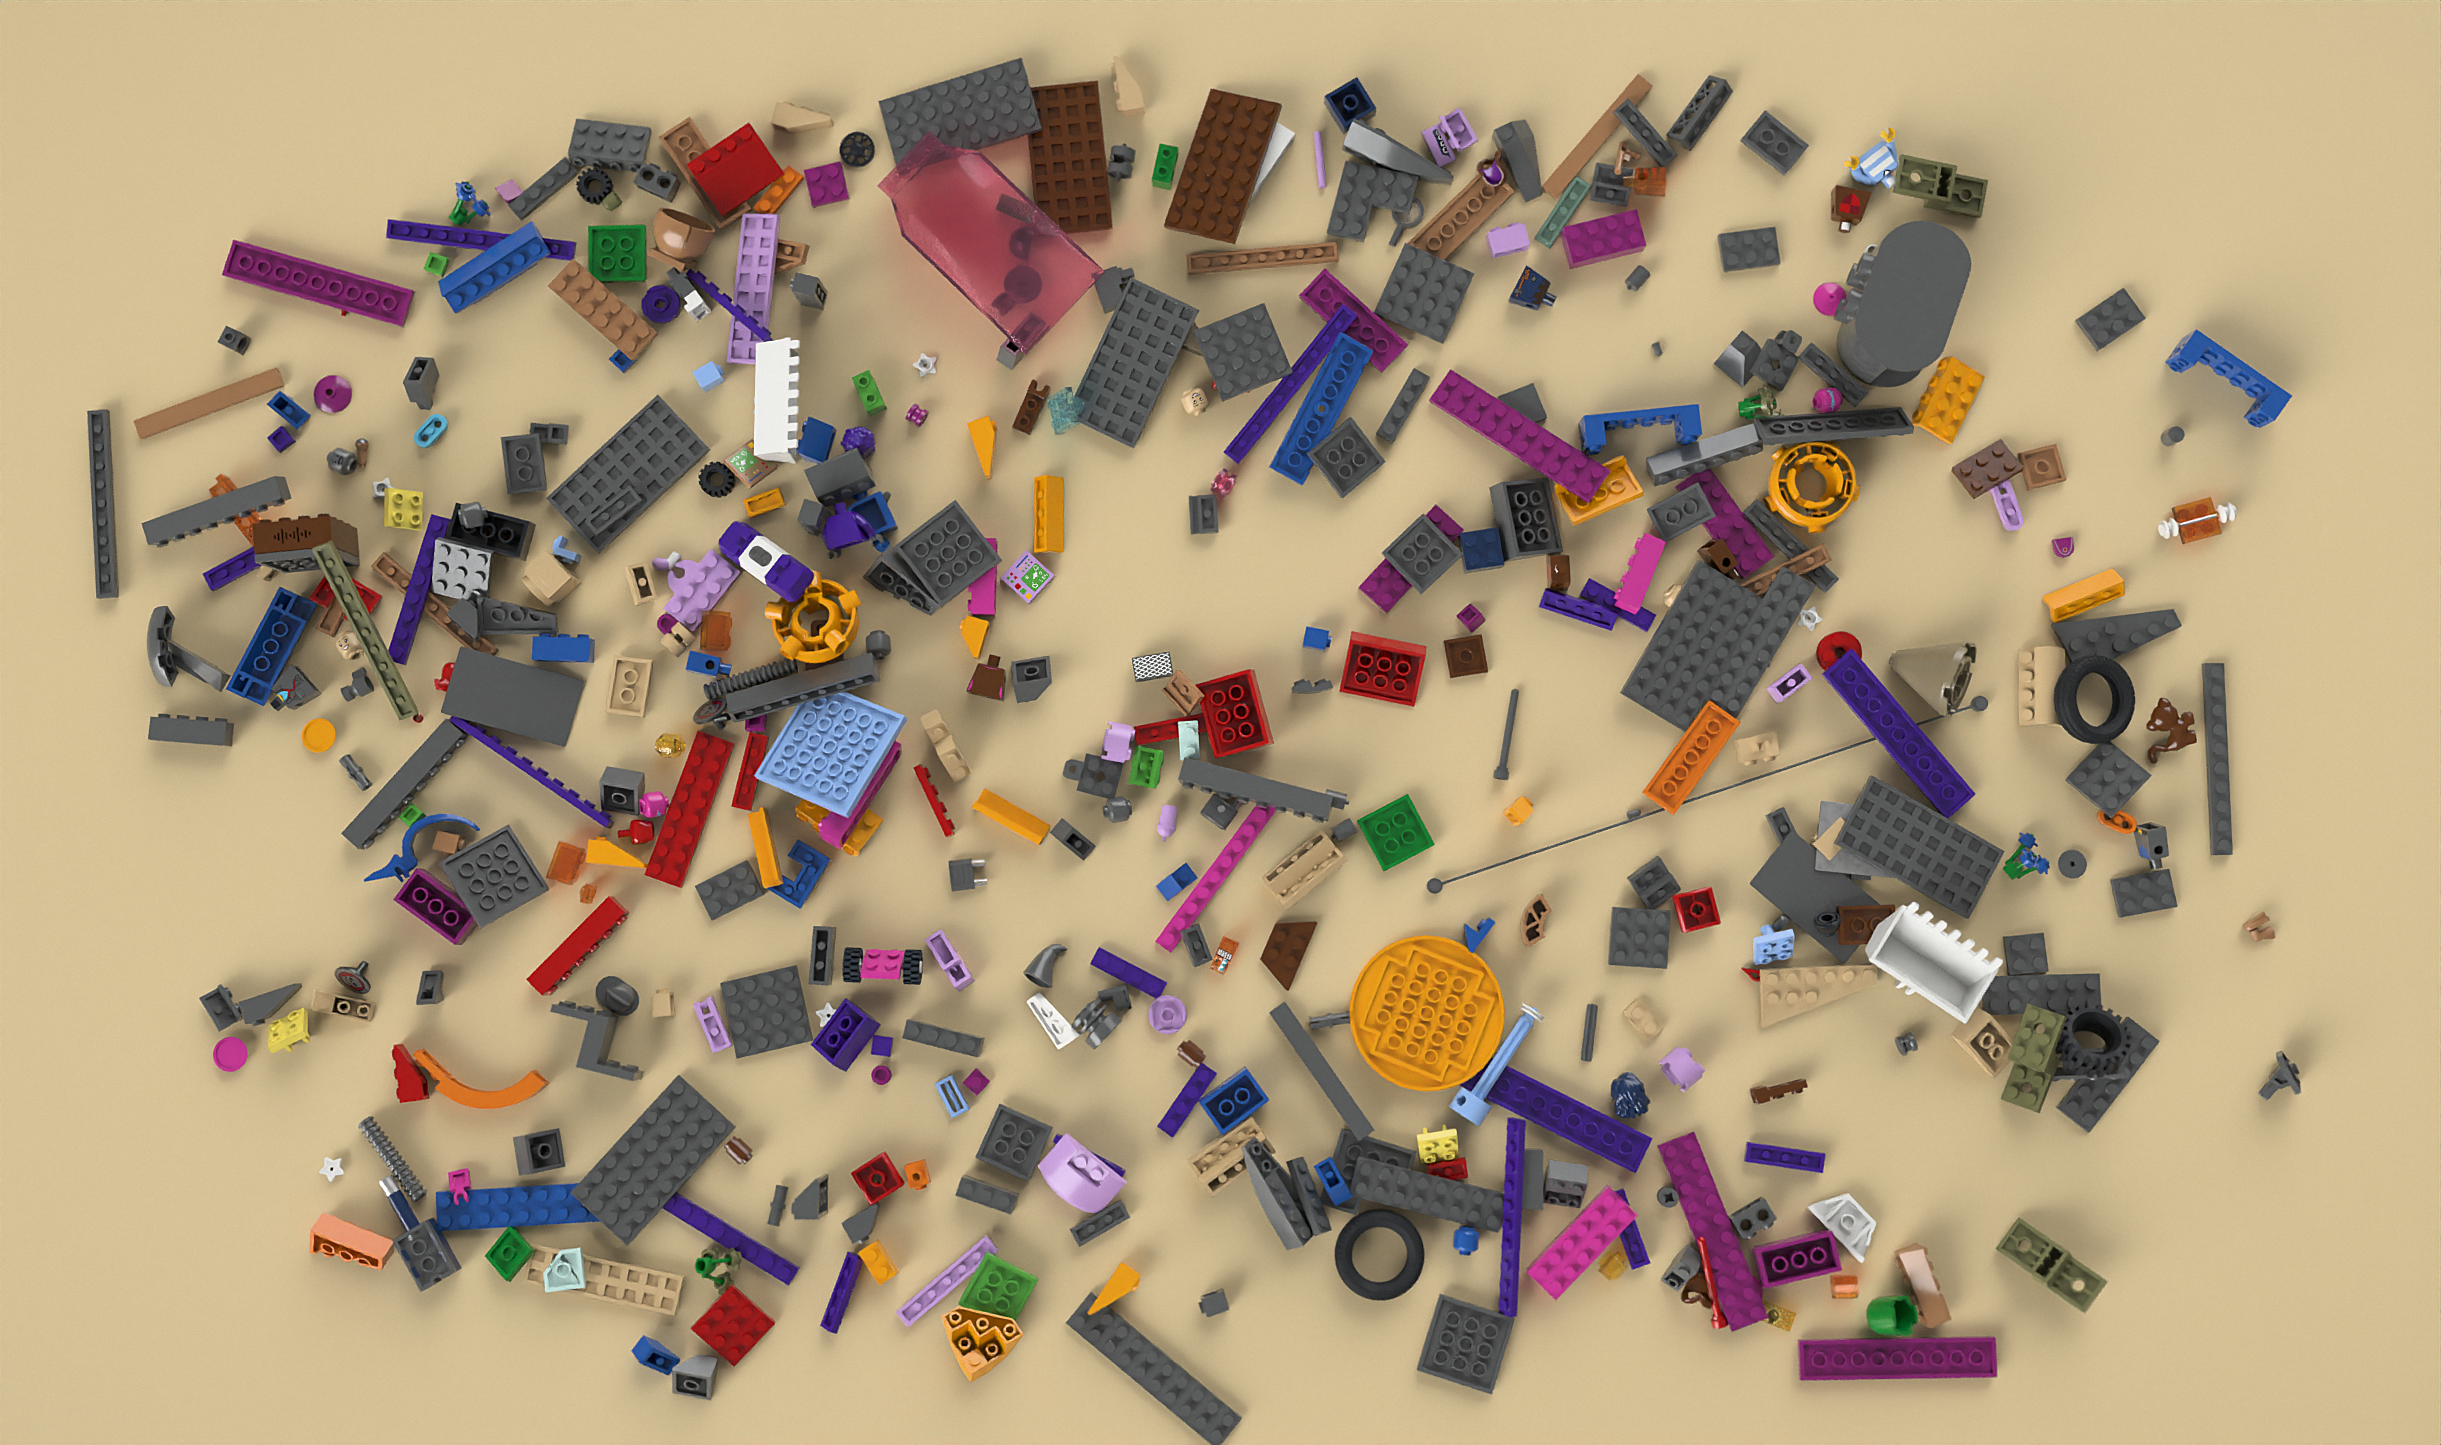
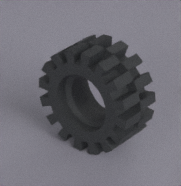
[576,167,614,205]
[698,461,735,498]

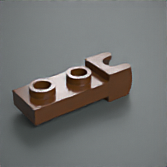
[1012,379,1051,435]
[1750,1078,1808,1104]

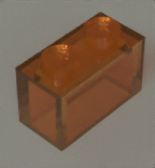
[700,610,732,652]
[546,841,586,885]

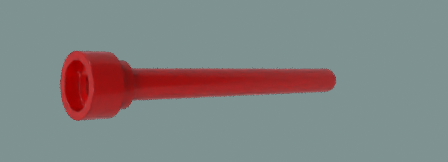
[1697,1237,1728,1329]

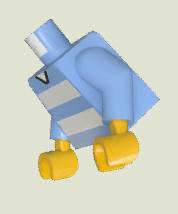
[1844,128,1898,189]

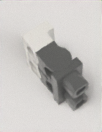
[666,267,712,322]

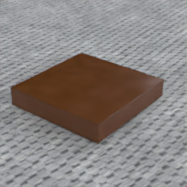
[1444,634,1488,679]

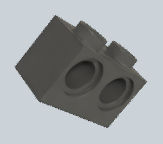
[633,162,681,203]
[1728,1197,1777,1240]

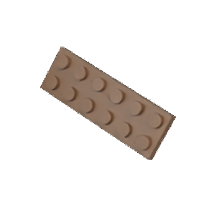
[659,117,752,231]
[1407,165,1515,260]
[548,259,658,361]

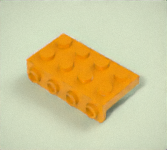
[1911,356,1985,444]
[1555,455,1644,526]
[795,799,883,856]

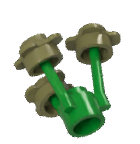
[1738,385,1784,422]
[695,1247,742,1295]

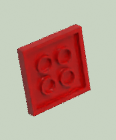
[691,1284,775,1367]

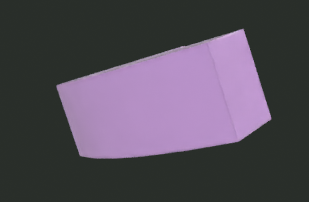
[925,929,975,991]

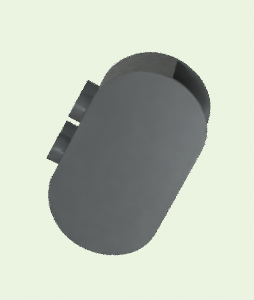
[1834,221,1971,388]

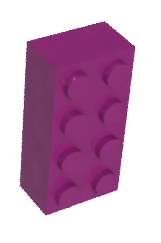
[1560,209,1646,269]
[393,868,477,945]
[1752,1229,1842,1288]

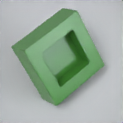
[424,252,450,277]
[398,803,426,827]

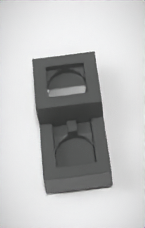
[530,423,569,444]

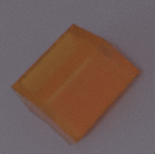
[1830,1275,1859,1299]

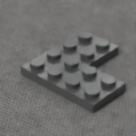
[1327,161,1419,242]
[1320,1128,1416,1215]

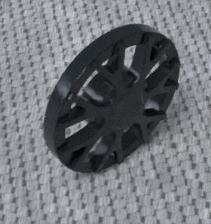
[840,132,875,167]

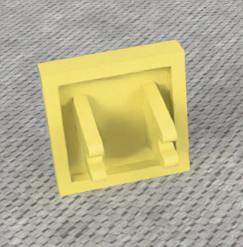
[384,488,423,531]
[268,1007,311,1054]
[1417,1125,1459,1164]

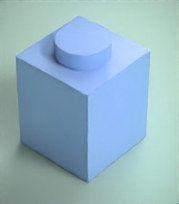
[692,361,725,392]

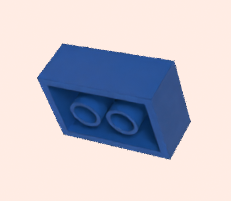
[1198,1066,1269,1135]

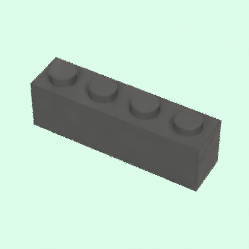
[148,714,234,747]
[902,1019,985,1057]

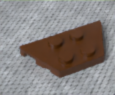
[1260,921,1318,991]

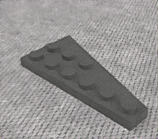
[2051,609,2182,663]

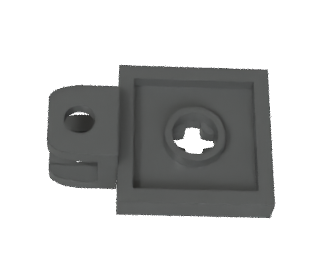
[1749,330,1802,391]
[1063,753,1123,799]

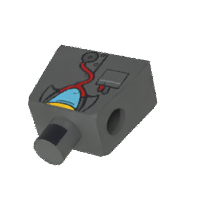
[270,665,322,711]

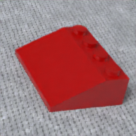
[686,122,785,217]
[1339,631,1427,707]
[1195,669,1274,759]

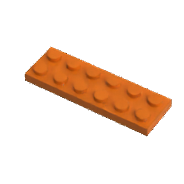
[1642,700,1741,815]

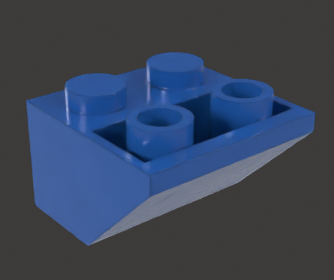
[796,416,837,464]

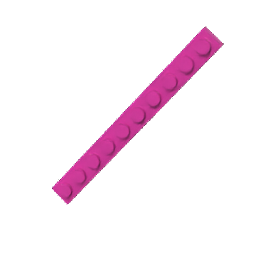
[1155,806,1276,953]

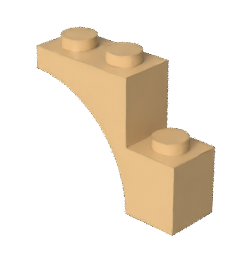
[920,709,972,782]

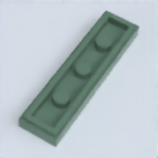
[1534,176,1591,249]

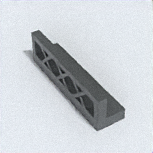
[1666,75,1733,151]

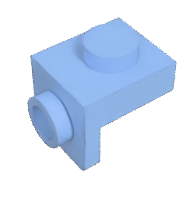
[552,535,581,564]

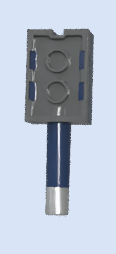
[379,1175,462,1292]

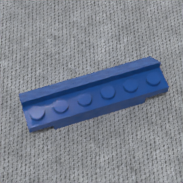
[438,221,551,314]
[226,587,318,706]

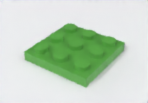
[958,1251,1038,1321]

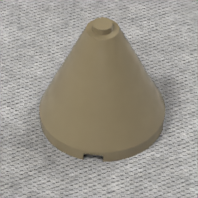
[1889,641,1977,718]

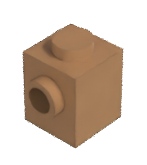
[432,830,466,857]

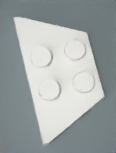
[1807,1193,1876,1263]

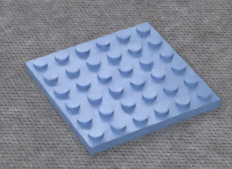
[754,692,908,818]

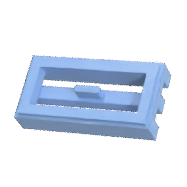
[935,1074,970,1118]

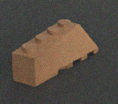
[1894,1243,1951,1328]

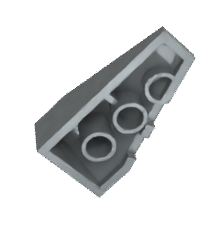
[1492,120,1542,203]
[863,544,940,616]

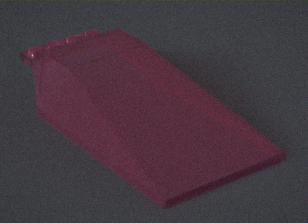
[878,131,1105,355]

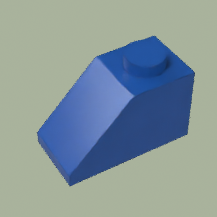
[1314,1156,1353,1206]
[631,1335,680,1376]

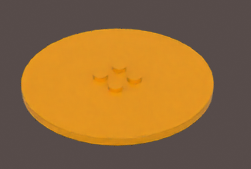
[1349,935,1505,1091]

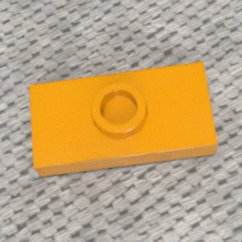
[743,487,786,519]

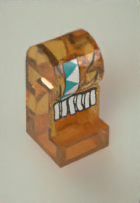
[1210,936,1239,975]

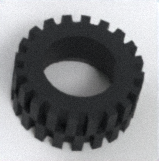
[2055,1003,2132,1078]

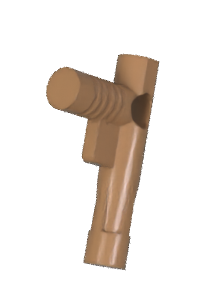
[1614,141,1641,175]

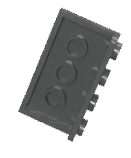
[568,119,652,173]

